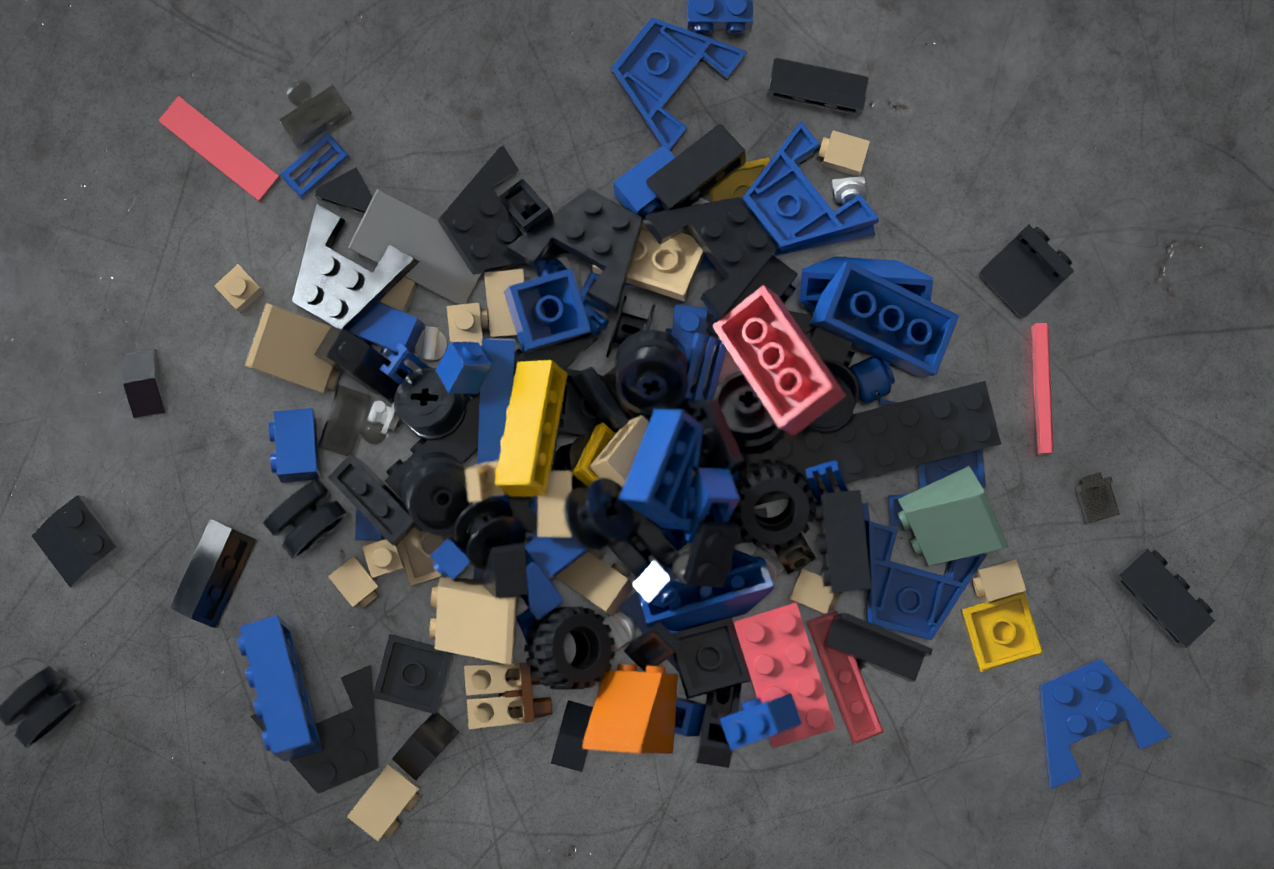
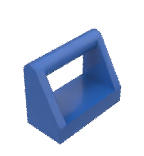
[520,549,564,620]

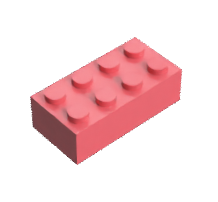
[712,285,846,436]
[733,602,836,748]

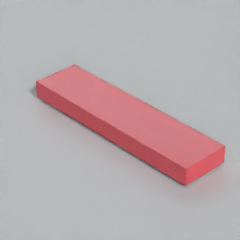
[158,96,280,202]
[1031,323,1054,455]
[806,610,884,744]

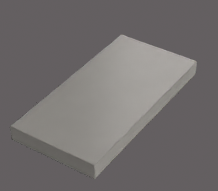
[348,190,481,305]

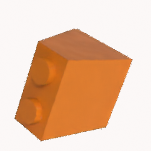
[583,664,678,754]

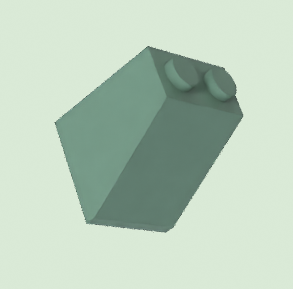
[897,466,1009,566]

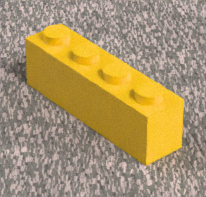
[495,360,567,497]

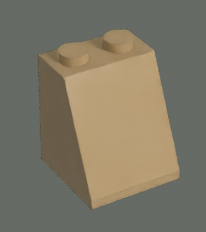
[245,303,340,396]
[429,577,518,664]

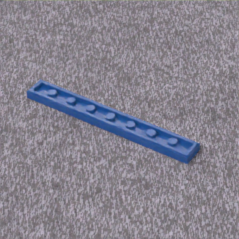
[473,338,515,579]

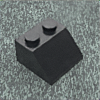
[31,495,123,588]

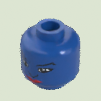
[849,356,895,404]

